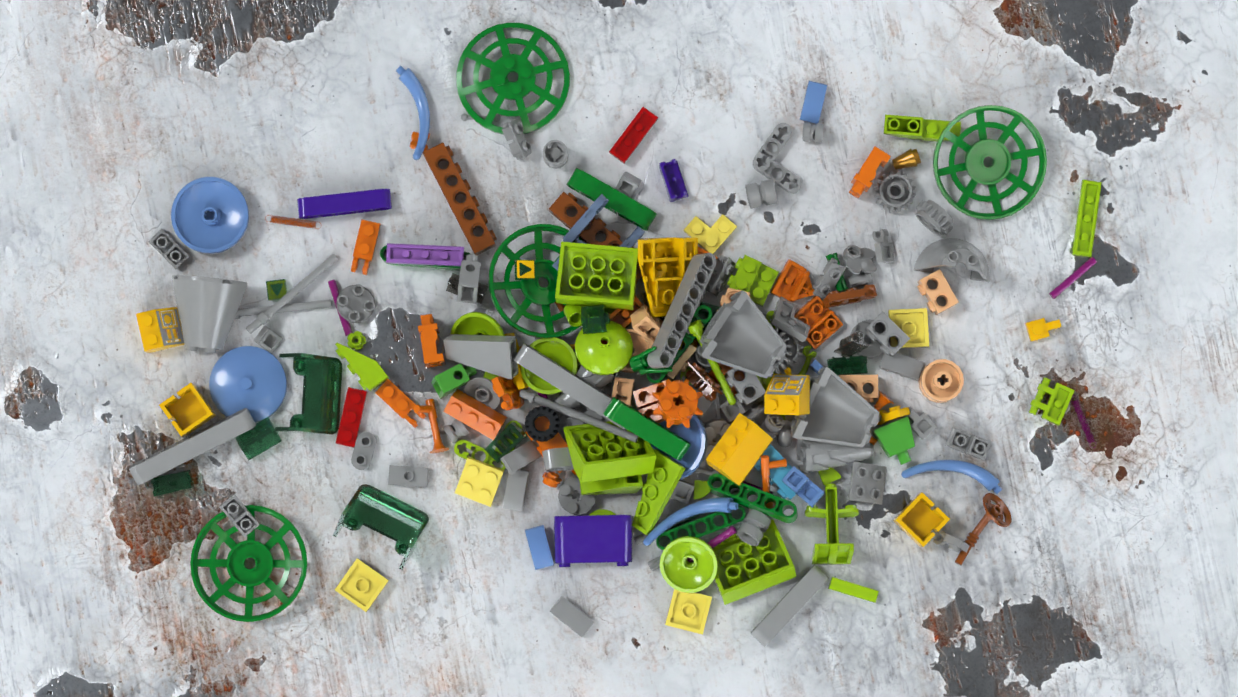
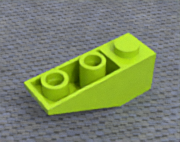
[335,343,389,392]
[579,475,643,495]

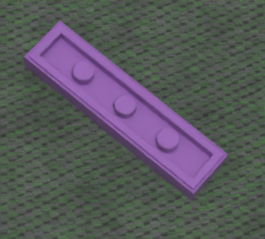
[386,243,464,267]

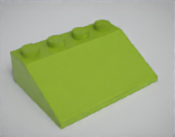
[555,242,638,310]
[564,421,657,483]
[712,519,797,605]

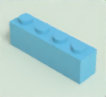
[754,444,796,500]

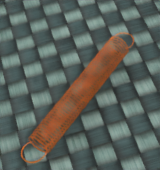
[265,215,321,229]

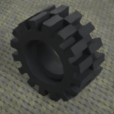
[525,406,560,442]

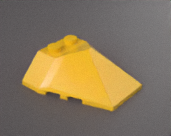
[638,237,698,317]

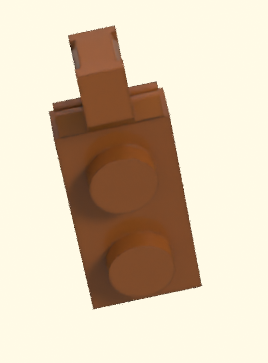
[823,285,877,308]

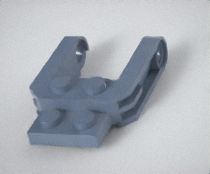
[552,194,645,271]

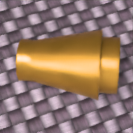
[892,149,921,170]

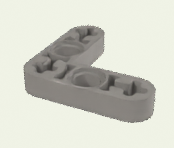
[753,123,801,194]

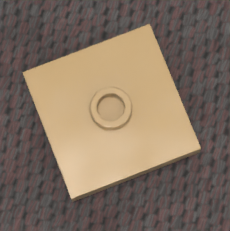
[666,345,697,381]

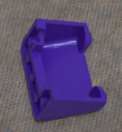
[554,515,632,567]

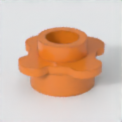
[542,472,562,488]

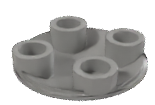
[336,284,375,323]

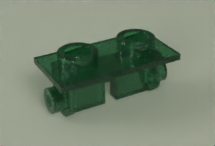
[827,355,868,375]

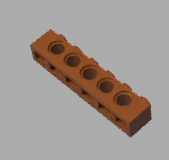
[423,142,497,256]
[549,192,642,284]

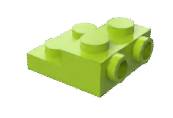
[727,255,779,307]

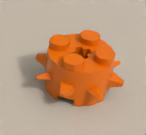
[652,379,703,428]

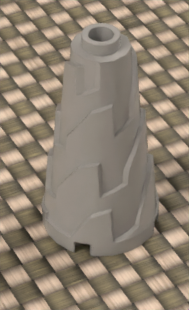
[554,364,620,417]
[797,439,874,474]

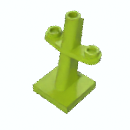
[805,483,859,564]

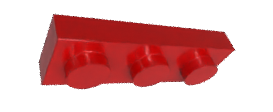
[609,107,658,164]
[336,387,367,448]

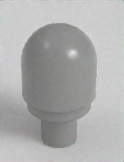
[777,420,793,447]

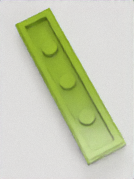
[1071,180,1102,258]

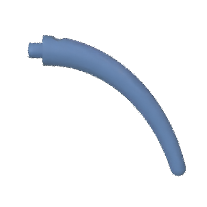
[396,66,430,160]
[901,460,1002,494]
[643,497,739,546]

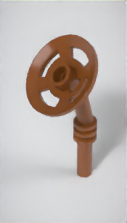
[955,493,1012,566]

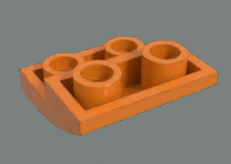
[794,295,843,350]

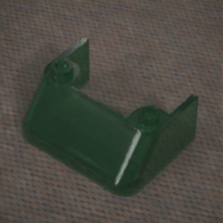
[275,353,342,435]
[333,484,429,570]

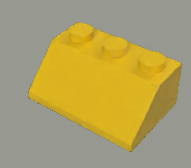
[706,413,773,486]

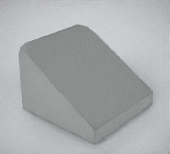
[615,172,642,198]
[254,326,283,354]

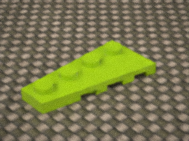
[632,449,686,535]

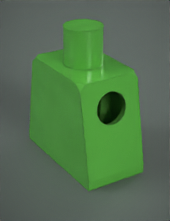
[431,363,477,399]
[872,416,915,465]

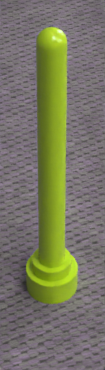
[688,320,736,405]

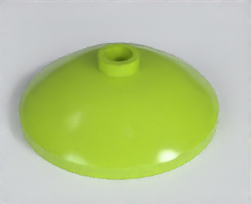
[451,312,505,336]
[575,320,633,375]
[521,337,578,395]
[660,536,718,593]

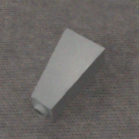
[442,334,519,379]

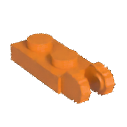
[351,219,381,275]
[375,379,426,428]

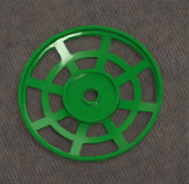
[456,23,570,135]
[933,105,1047,220]
[488,224,582,338]
[190,505,308,622]

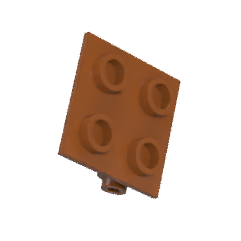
[685,360,723,402]

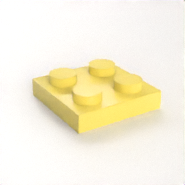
[888,308,929,348]
[455,456,504,507]
[335,558,389,612]
[665,589,712,635]

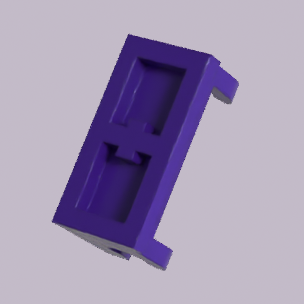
[659,159,689,202]

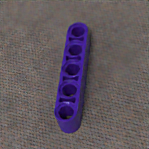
[297,189,392,219]

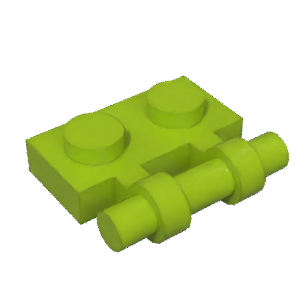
[1029,377,1075,426]

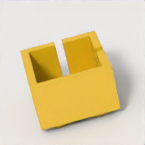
[159,383,216,438]
[893,492,950,547]

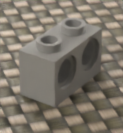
[865,312,910,356]
[725,368,766,406]

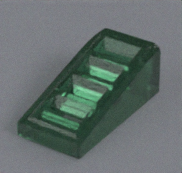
[485,422,527,463]

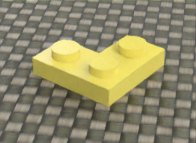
[683,214,737,254]

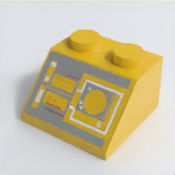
[136,307,185,353]
[764,374,810,415]

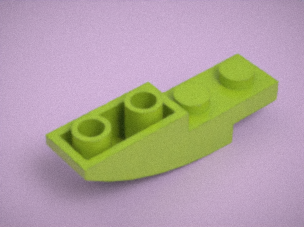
[884,114,961,142]

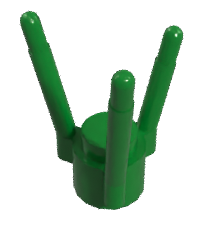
[630,346,673,375]

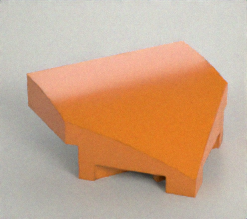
[770,259,814,301]

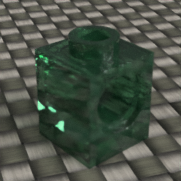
[581,305,610,334]

